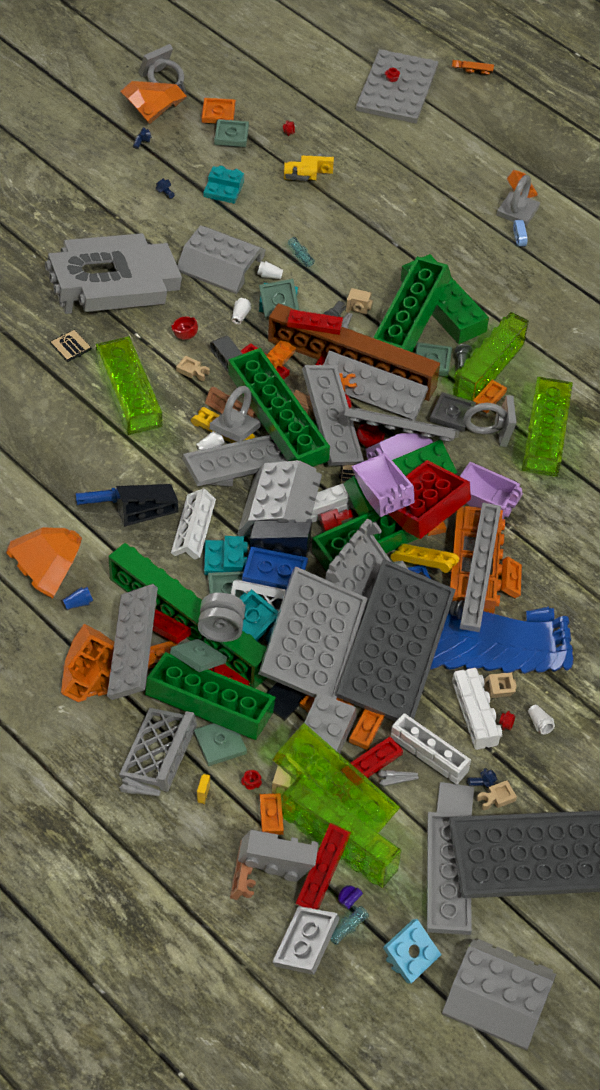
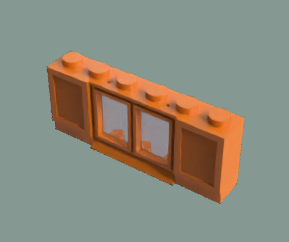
[450,506,505,614]

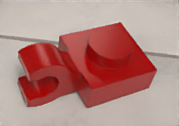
[318,508,353,532]

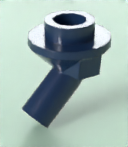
[133,127,152,149]
[155,178,175,198]
[467,768,498,788]

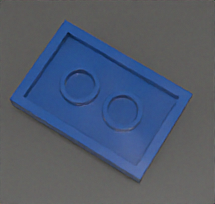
[242,547,308,590]

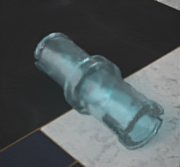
[288,237,315,267]
[330,906,369,945]

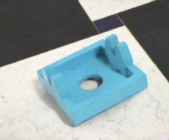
[383,919,441,983]

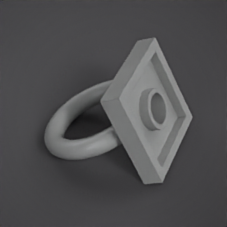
[139,44,184,85]
[496,175,540,227]
[209,386,261,443]
[463,395,516,447]

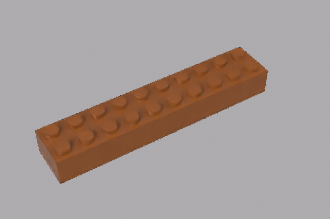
[268,303,440,401]

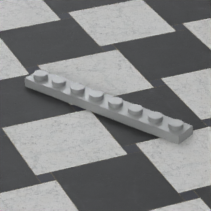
[460,503,501,632]

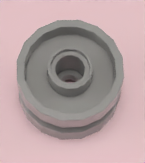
[198,593,245,642]

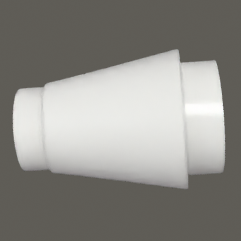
[257,261,283,280]
[231,298,251,325]
[196,431,225,451]
[528,705,555,735]

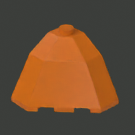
[120,81,187,125]
[6,527,82,598]
[61,624,114,702]

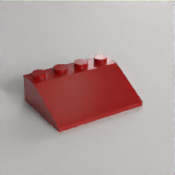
[389,460,471,539]

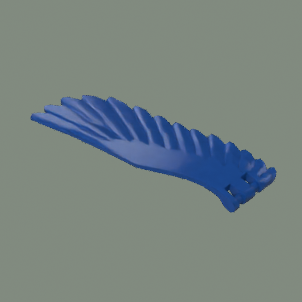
[358,611,573,674]

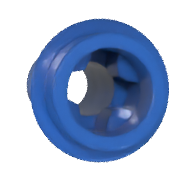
[63,587,93,610]
[526,606,554,622]

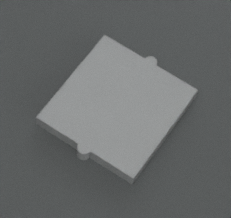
[436,782,474,816]

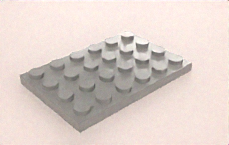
[356,49,438,124]
[344,408,460,441]
[258,567,367,699]

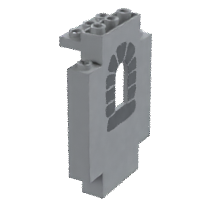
[45,233,182,314]

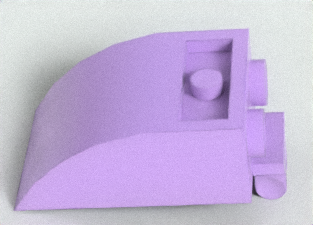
[366,433,435,460]
[352,453,414,517]
[460,462,523,519]

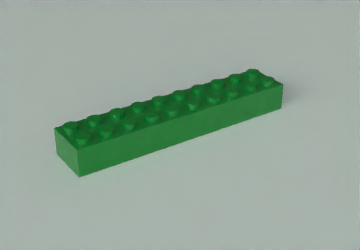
[108,543,267,688]

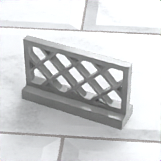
[119,708,197,792]

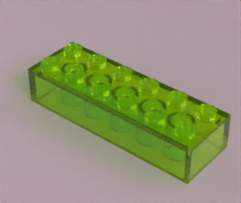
[452,312,529,401]
[95,336,163,435]
[521,376,573,477]
[272,723,400,844]
[282,777,401,888]

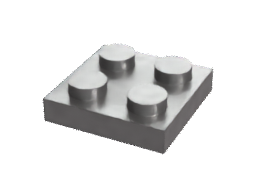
[430,392,476,432]

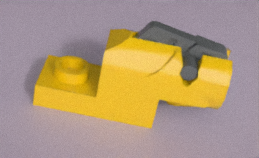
[284,155,334,181]

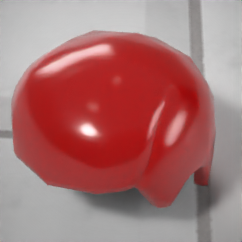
[171,316,198,340]
[357,423,385,448]

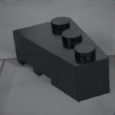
[116,484,178,527]
[250,519,312,557]

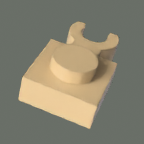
[176,356,210,381]
[477,780,517,810]

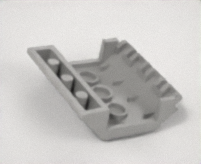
[177,225,266,294]
[237,460,322,536]
[326,519,409,622]
[442,939,556,1051]

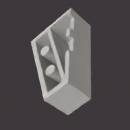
[238,830,319,882]

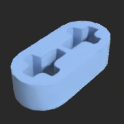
[513,220,527,247]

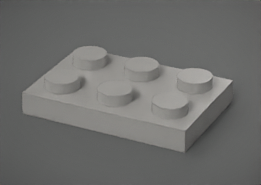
[273,906,340,975]

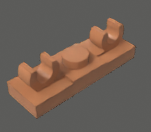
[205,387,256,419]
[230,841,256,900]

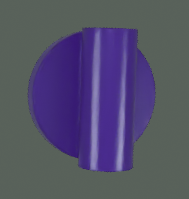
[338,885,363,910]

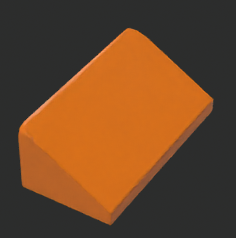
[507,170,538,198]

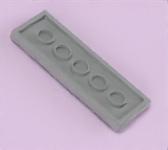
[323,351,429,420]
[302,365,364,466]
[182,435,287,486]
[107,584,158,700]
[427,812,472,935]

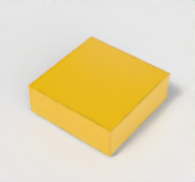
[197,774,210,804]

